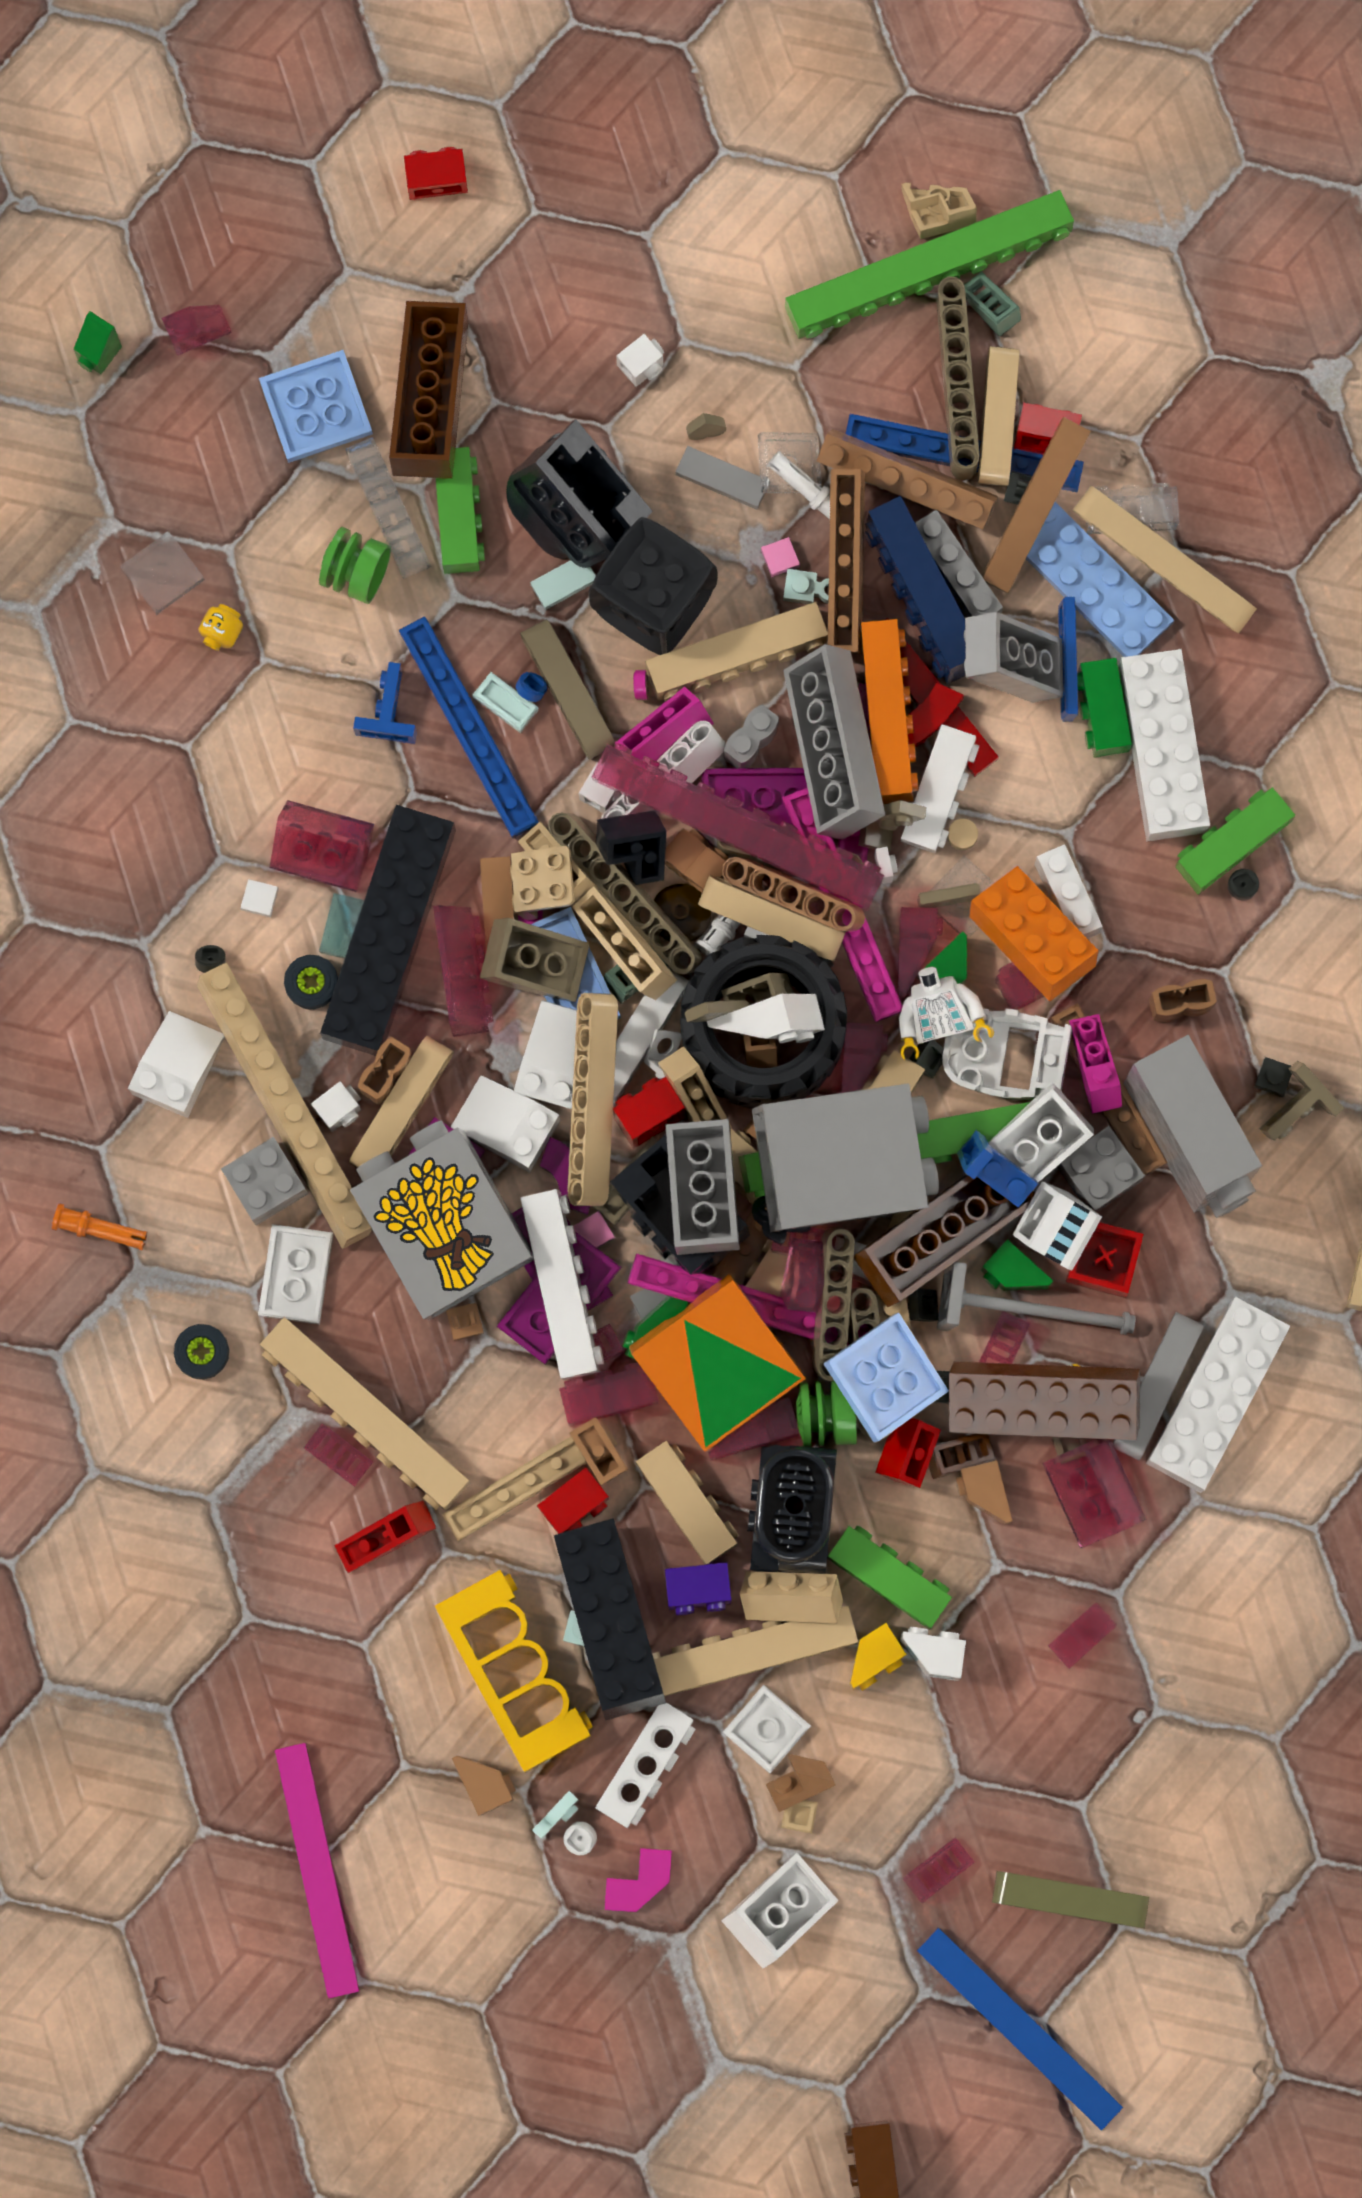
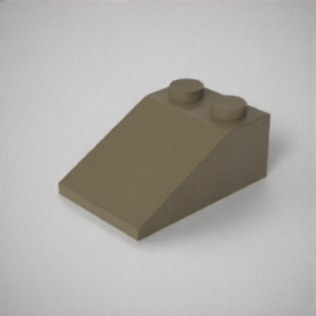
[480,918,590,1002]

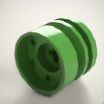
[319,527,391,604]
[796,1381,857,1447]

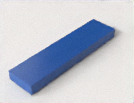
[1058,597,1078,722]

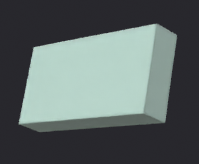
[530,560,596,610]
[472,672,539,733]

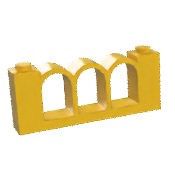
[435,1570,593,1773]

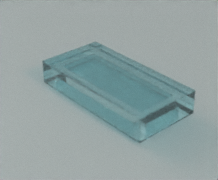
[319,893,364,959]

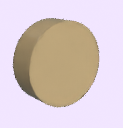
[947,819,978,851]

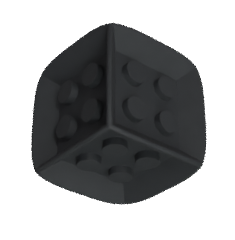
[589,517,718,655]

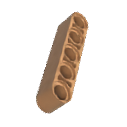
[722,857,865,932]

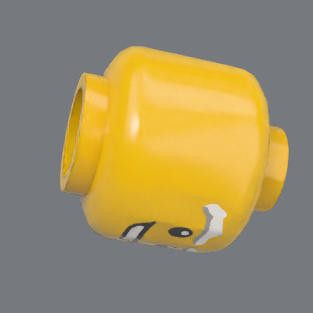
[198,604,243,651]

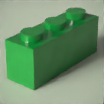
[1077,658,1132,757]

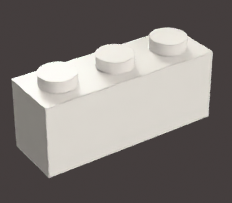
[1034,844,1103,939]

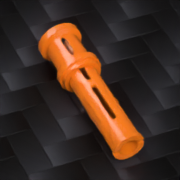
[52,1203,147,1251]

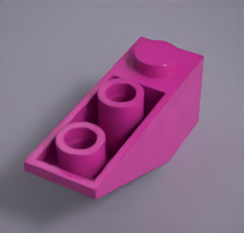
[1069,1014,1122,1114]

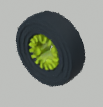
[284,955,338,1009]
[173,1324,230,1380]

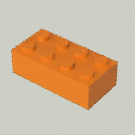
[969,866,1099,1002]

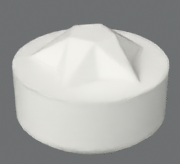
[564,1822,597,1855]

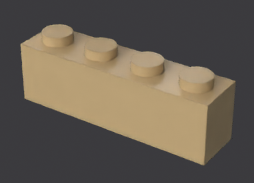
[572,886,677,1001]
[636,1441,739,1565]

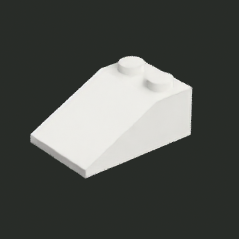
[707,993,825,1043]
[513,1000,577,1109]
[128,1011,225,1118]
[451,1075,560,1173]
[988,1083,1094,1182]
[721,1853,839,1969]

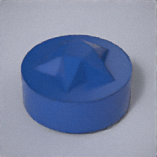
[516,672,547,702]

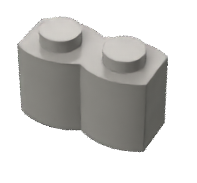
[724,705,779,768]

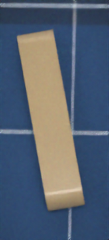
[978,346,1019,486]
[698,875,846,961]
[349,1036,454,1168]

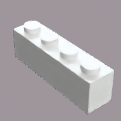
[901,724,979,853]

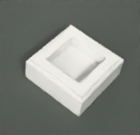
[240,879,278,918]

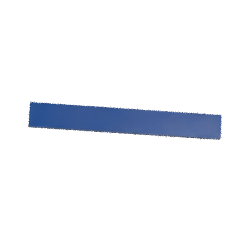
[845,414,1084,492]
[399,616,539,839]
[917,1928,1123,2131]

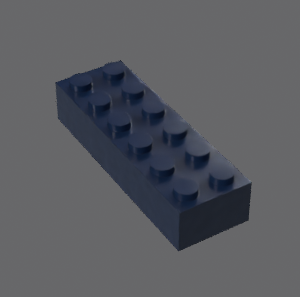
[864,496,966,685]

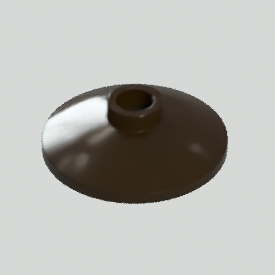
[650,884,711,942]

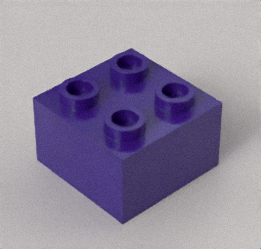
[665,1562,731,1615]

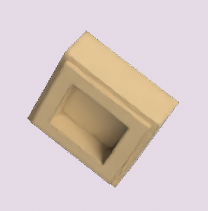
[781,1800,818,1834]

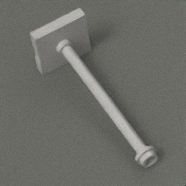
[937,1262,1135,1335]

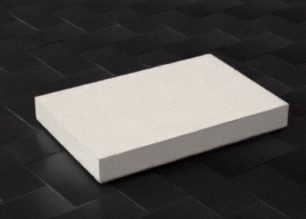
[258,1224,334,1325]

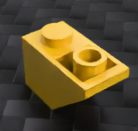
[849,1623,907,1691]

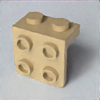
[510,846,574,920]

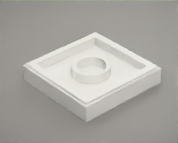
[723,1685,811,1773]

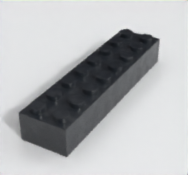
[320,805,456,1056]

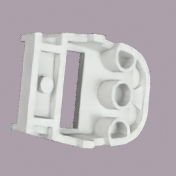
[942,1008,1072,1101]

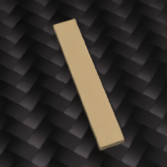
[442,1418,618,1542]

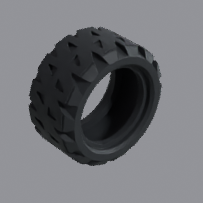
[680,935,847,1109]

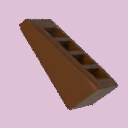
[928,1433,996,1479]

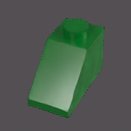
[73,311,122,375]
[918,931,967,984]
[981,1239,1053,1291]

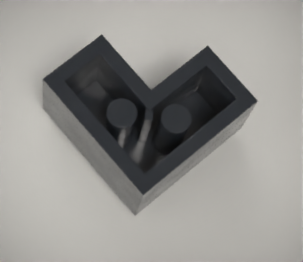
[596,810,667,885]

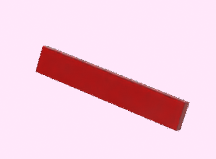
[885,618,999,777]

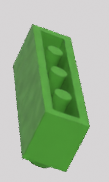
[436,447,485,574]
[1175,787,1295,895]
[827,1525,952,1630]

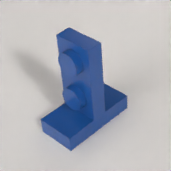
[353,662,417,744]
[957,1130,1038,1208]

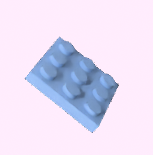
[259,350,373,463]
[823,1312,949,1442]

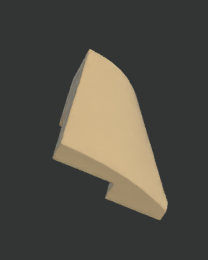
[902,183,977,239]

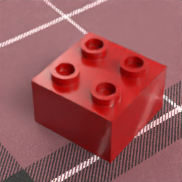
[613,1077,685,1149]
[1066,1222,1144,1298]

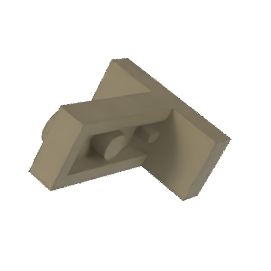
[858,800,927,851]
[1259,1061,1344,1141]

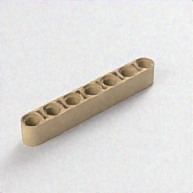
[1073,486,1257,634]
[568,993,618,1206]

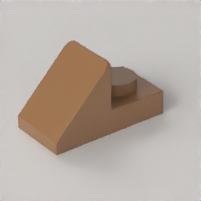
[569,1417,628,1486]
[766,1754,836,1812]

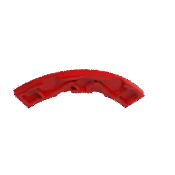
[867,682,964,749]

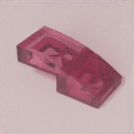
[1048,1602,1117,1669]

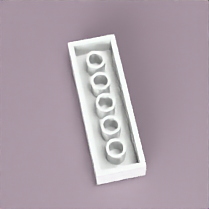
[1118,649,1210,842]
[1146,1297,1290,1493]

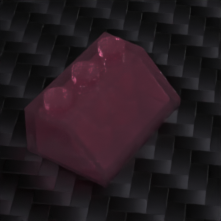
[269,800,374,892]
[1042,1439,1147,1548]

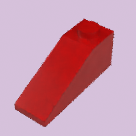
[334,1500,436,1573]

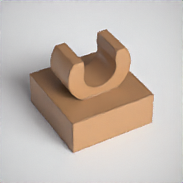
[446,1303,484,1341]

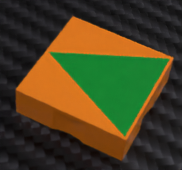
[629,1273,806,1452]

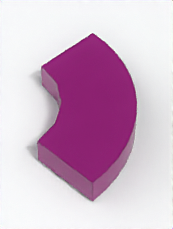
[540,1137,590,1215]

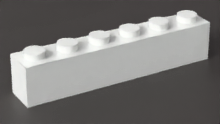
[520,1189,604,1380]

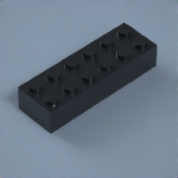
[553,1518,666,1721]

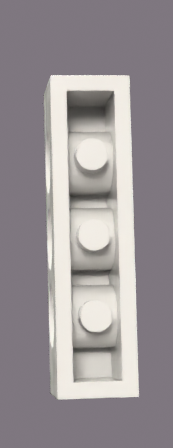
[595,1703,696,1828]

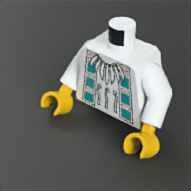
[899,967,994,1061]

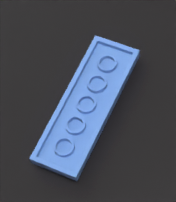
[1026,502,1174,657]

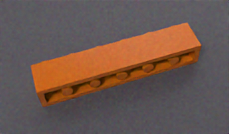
[861,619,919,804]

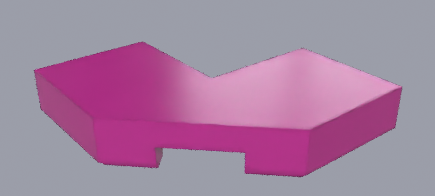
[604,1848,672,1912]

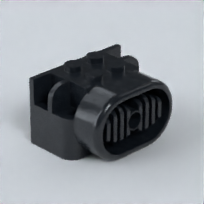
[506,419,653,568]
[610,1135,750,1275]
[747,1445,837,1574]

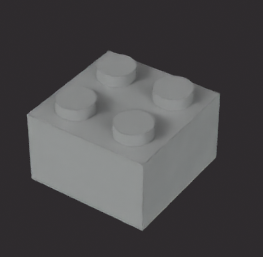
[1057,1126,1145,1213]
[221,1137,308,1226]

